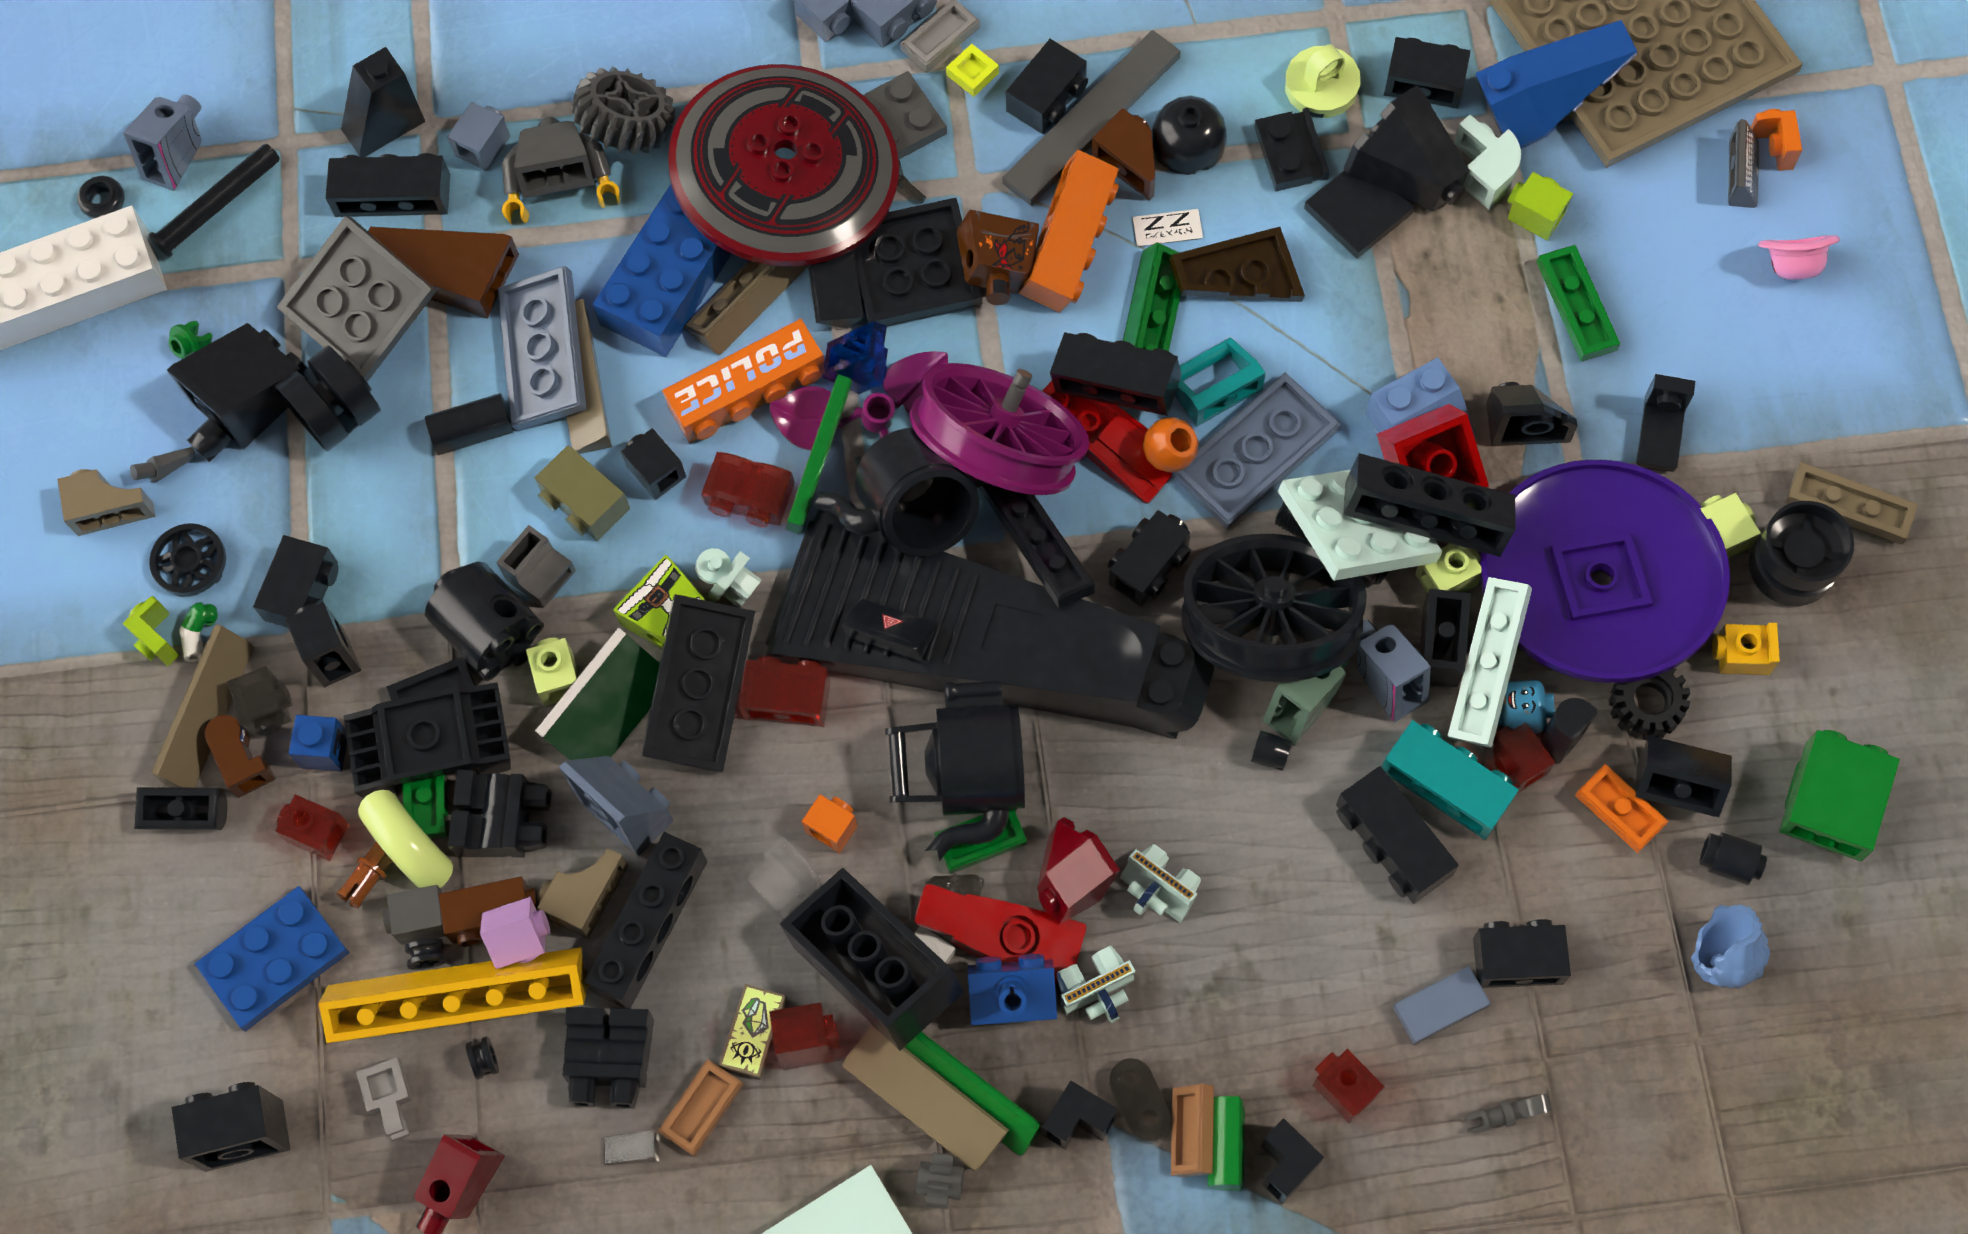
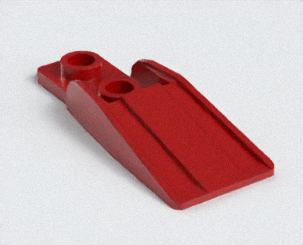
[1042,380,1172,504]
[913,884,1087,986]

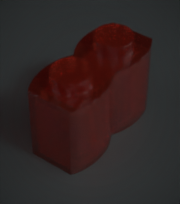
[701,452,795,528]

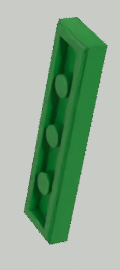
[786,374,852,534]

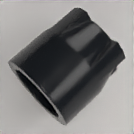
[187,418,232,462]
[1251,730,1292,771]

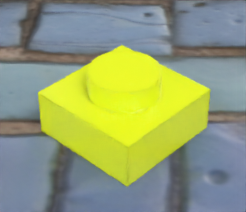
[946,43,999,97]

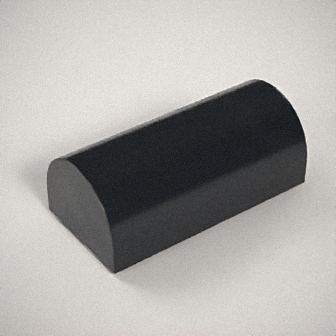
[425,393,513,455]
[1540,698,1598,765]
[134,787,227,830]

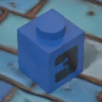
[288,715,347,772]

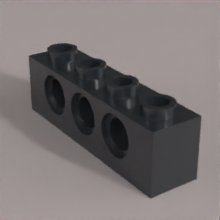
[1343,453,1516,557]
[584,832,708,1009]

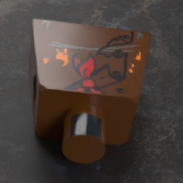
[957,209,1039,305]

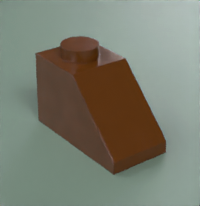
[1092,108,1155,201]

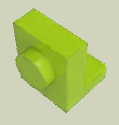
[122,596,180,667]

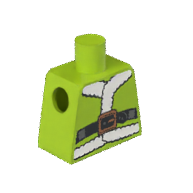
[613,554,705,649]

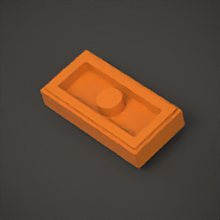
[1575,764,1669,854]

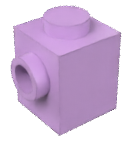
[480,897,550,969]

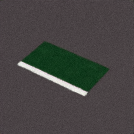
[535,627,659,760]

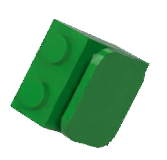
[1779,730,1900,862]

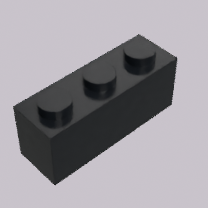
[325,153,451,217]
[1050,332,1182,416]
[1336,766,1459,904]

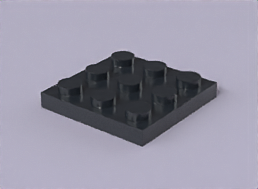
[854,197,983,329]

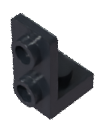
[1636,374,1696,472]

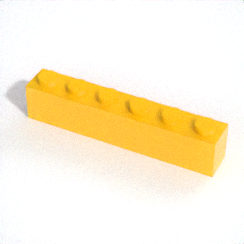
[318,947,588,1043]

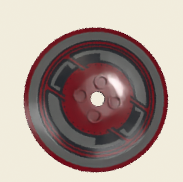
[668,64,899,266]

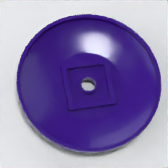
[1479,460,1730,683]

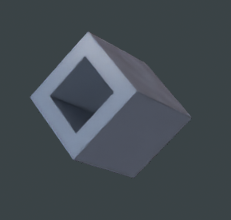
[447,102,511,171]

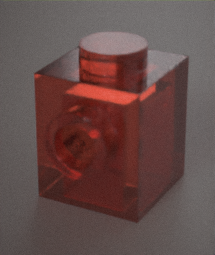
[275,794,349,861]
[1312,1048,1385,1123]

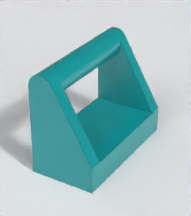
[1175,337,1266,427]

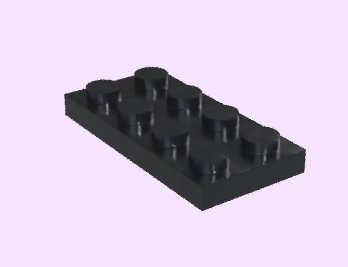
[641,594,755,772]

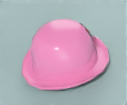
[1758,235,1840,280]

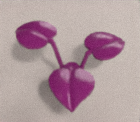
[770,351,948,450]

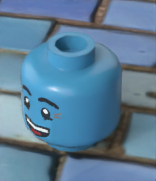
[1497,680,1555,735]

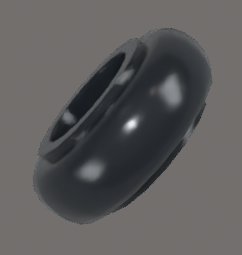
[77,175,125,219]

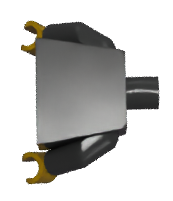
[502,117,620,224]

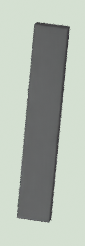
[1002,30,1181,206]

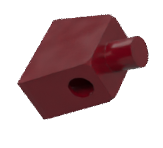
[414,1134,505,1234]

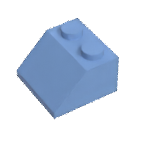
[1366,357,1476,438]

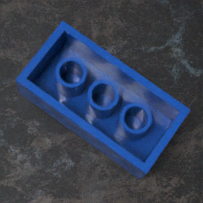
[593,184,732,357]

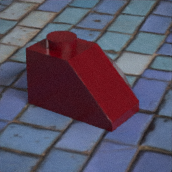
[1037,817,1120,924]

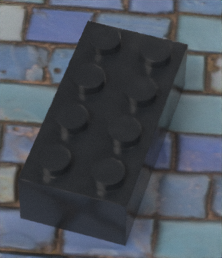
[780,868,964,1051]

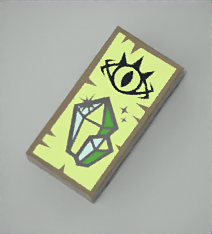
[719,984,787,1080]

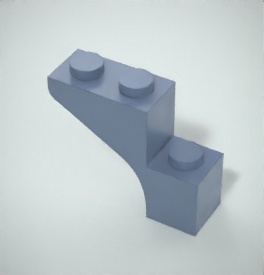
[794,0,937,48]

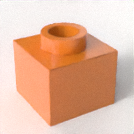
[801,794,858,854]

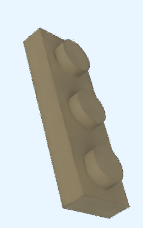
[1785,462,1918,545]

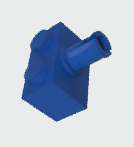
[968,954,1057,1025]

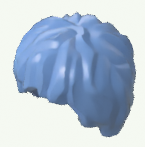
[1691,905,1770,989]

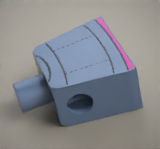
[123,95,201,191]
[1357,620,1431,723]

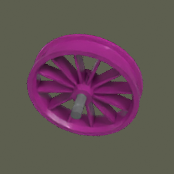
[910,363,1089,495]

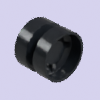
[274,345,381,452]
[1749,501,1854,606]

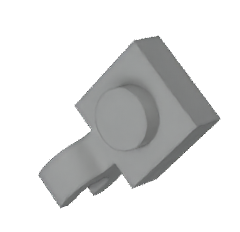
[356,1057,412,1141]

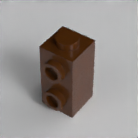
[438,876,539,947]

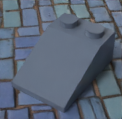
[559,756,673,856]

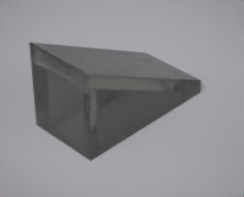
[604,1130,659,1165]

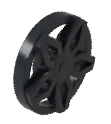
[149,523,226,597]

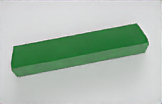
[1123,242,1181,351]
[905,1032,1041,1156]

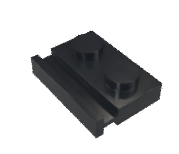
[1254,108,1330,192]

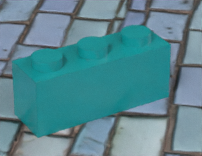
[1382,720,1519,841]

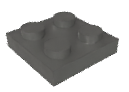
[864,71,947,160]

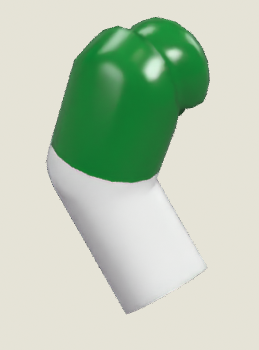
[179,602,218,662]

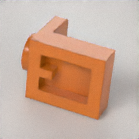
[1751,109,1802,171]

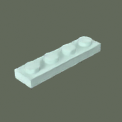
[1448,577,1532,748]

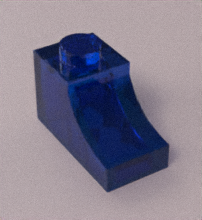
[822,321,888,394]

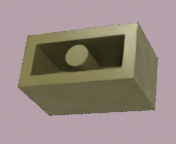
[534,445,630,541]

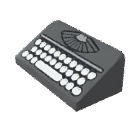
[1728,119,1759,208]

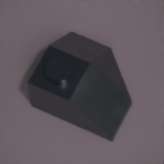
[1486,382,1578,446]

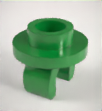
[168,321,213,359]

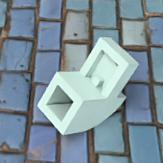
[1454,115,1521,210]

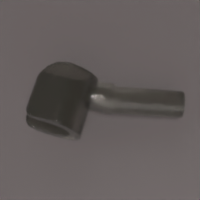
[897,160,926,204]

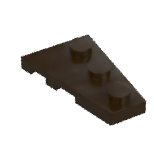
[1169,226,1305,302]

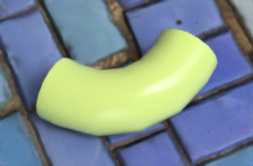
[358,790,453,888]

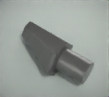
[130,447,195,482]

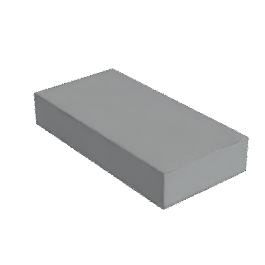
[900,0,980,73]

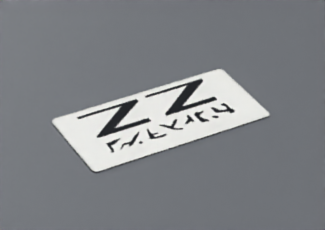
[1132,209,1203,246]

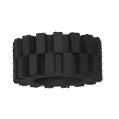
[1609,668,1690,740]

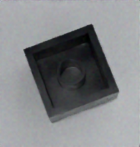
[171,1082,291,1172]

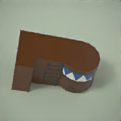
[205,715,276,798]

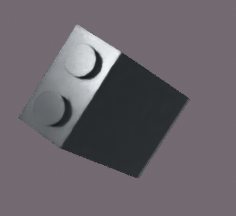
[167,323,309,449]

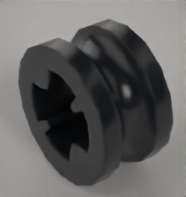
[405,938,446,970]
[466,1036,499,1080]

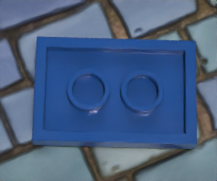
[194,886,350,1032]

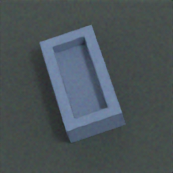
[1392,966,1491,1045]

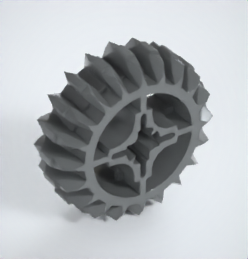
[572,66,675,155]

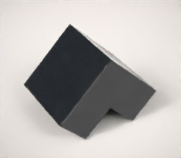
[1042,1080,1118,1150]
[1261,1118,1324,1204]

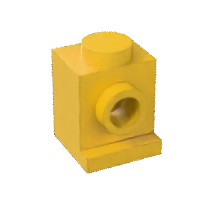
[1712,622,1780,675]

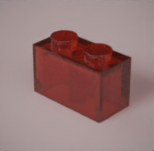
[739,657,831,727]
[769,1002,840,1070]

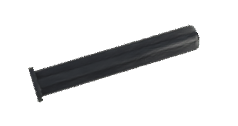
[148,143,280,258]

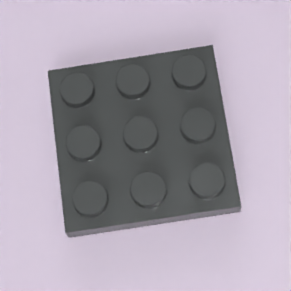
[277,216,437,381]

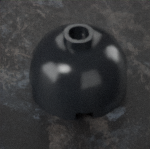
[1152,96,1227,175]

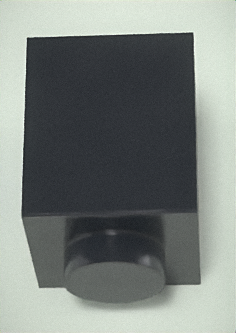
[621,428,686,500]

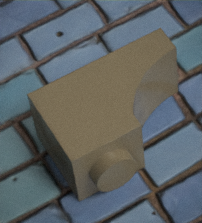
[57,469,156,536]
[537,848,628,939]

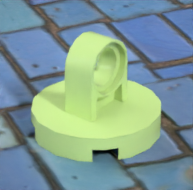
[1285,44,1361,118]

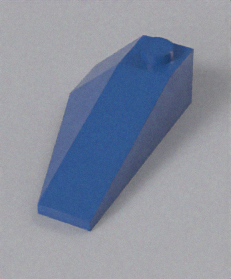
[1475,20,1638,149]

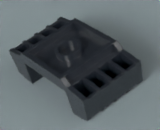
[343,682,511,798]

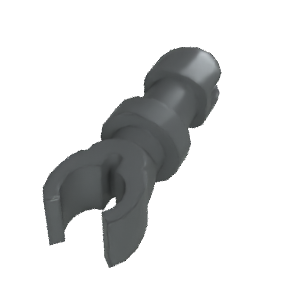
[1464,1094,1552,1134]

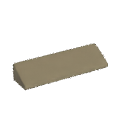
[684,260,808,355]
[566,299,612,454]
[151,624,254,788]
[842,1025,1009,1171]

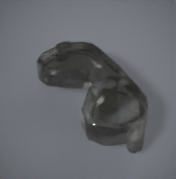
[925,873,985,896]

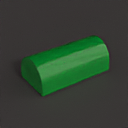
[1208,1096,1245,1191]

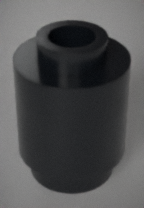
[1699,832,1767,885]

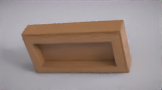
[658,1059,744,1157]
[1171,1084,1214,1177]

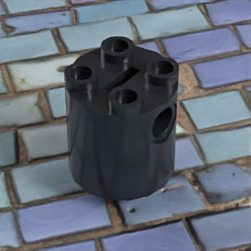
[425,561,544,681]

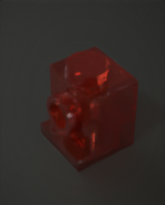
[1492,722,1555,795]

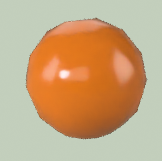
[1143,417,1199,472]

